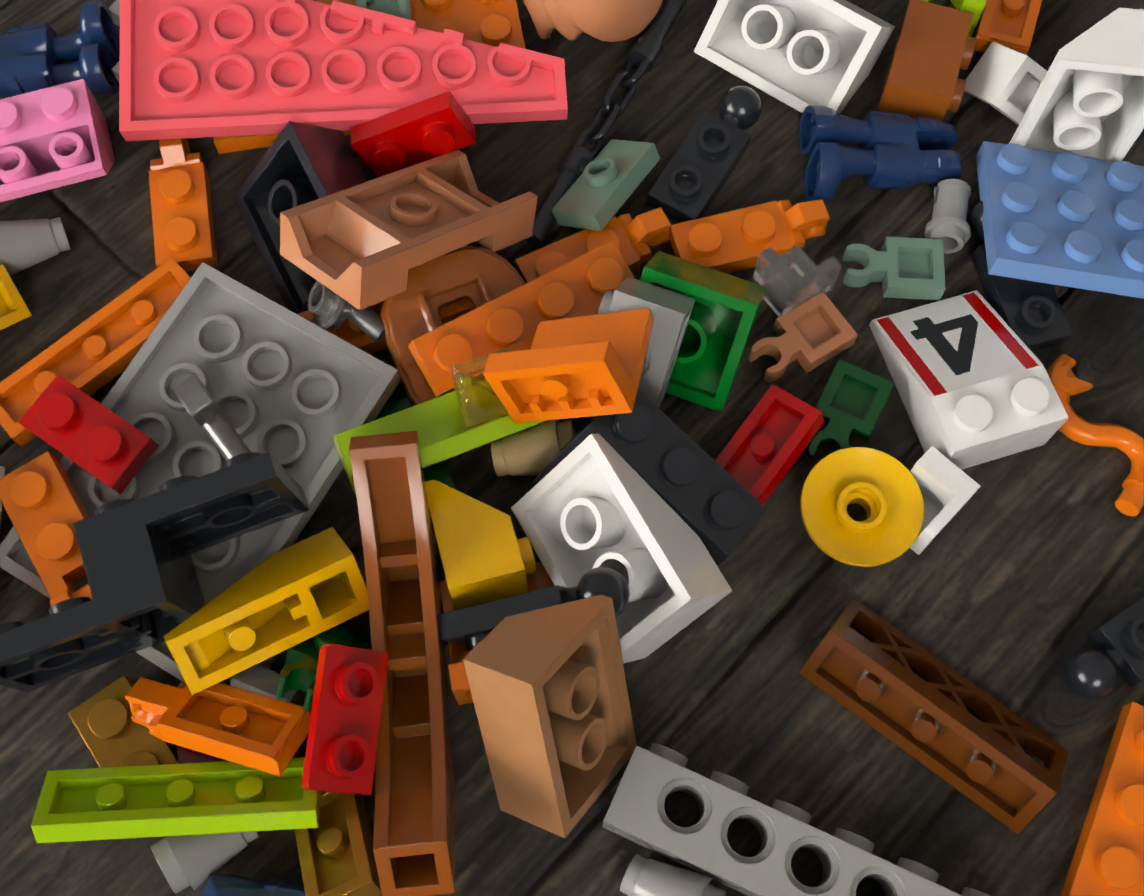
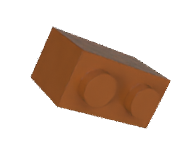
[877,0,977,121]

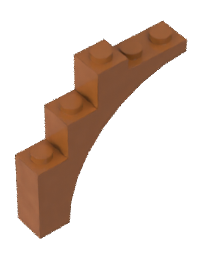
[349,431,455,896]

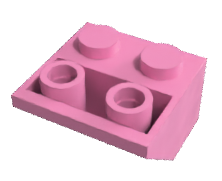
[0,79,115,202]

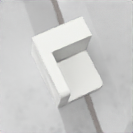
[964,42,1048,125]
[910,446,981,555]

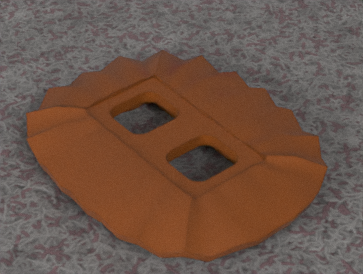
[380,246,525,405]

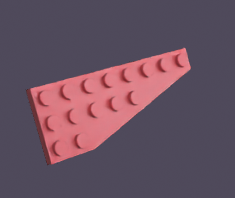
[119,0,568,141]

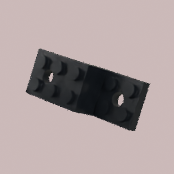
[0,452,309,692]

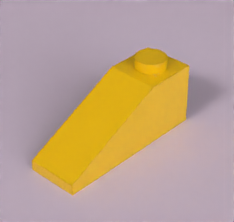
[164,527,369,695]

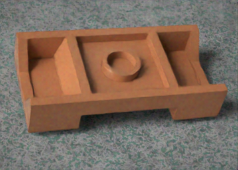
[280,150,538,310]

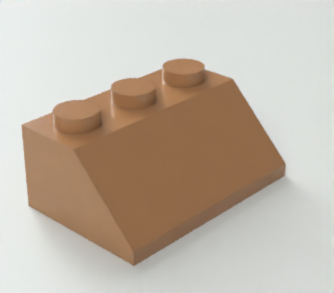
[463,595,637,838]

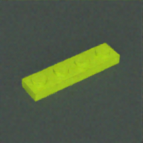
[31,757,322,844]

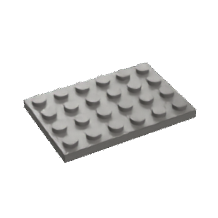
[0,262,401,683]

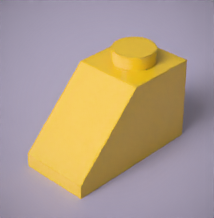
[425,480,537,611]

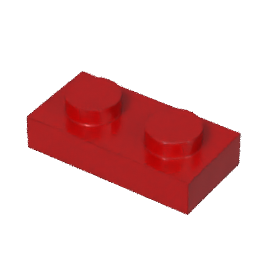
[351,91,476,178]
[18,375,159,494]
[715,384,825,505]

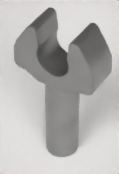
[173,374,251,461]

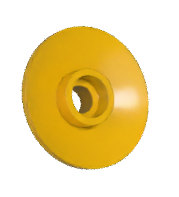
[800,447,924,567]

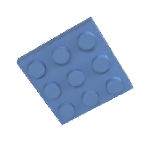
[976,141,1144,299]

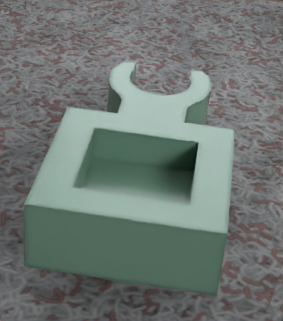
[842,236,946,300]

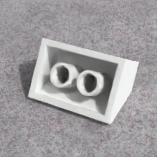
[693,0,895,114]
[1009,7,1144,162]

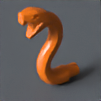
[1047,354,1144,517]

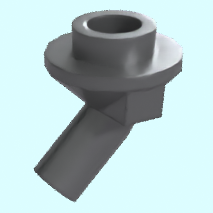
[308,281,386,343]

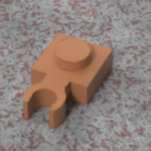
[748,292,858,383]

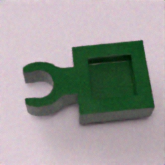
[808,359,894,460]
[276,624,372,711]

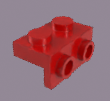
[302,644,389,795]

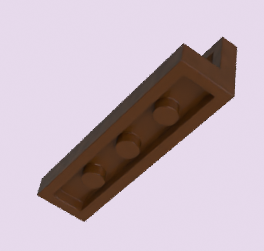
[799,597,1069,834]

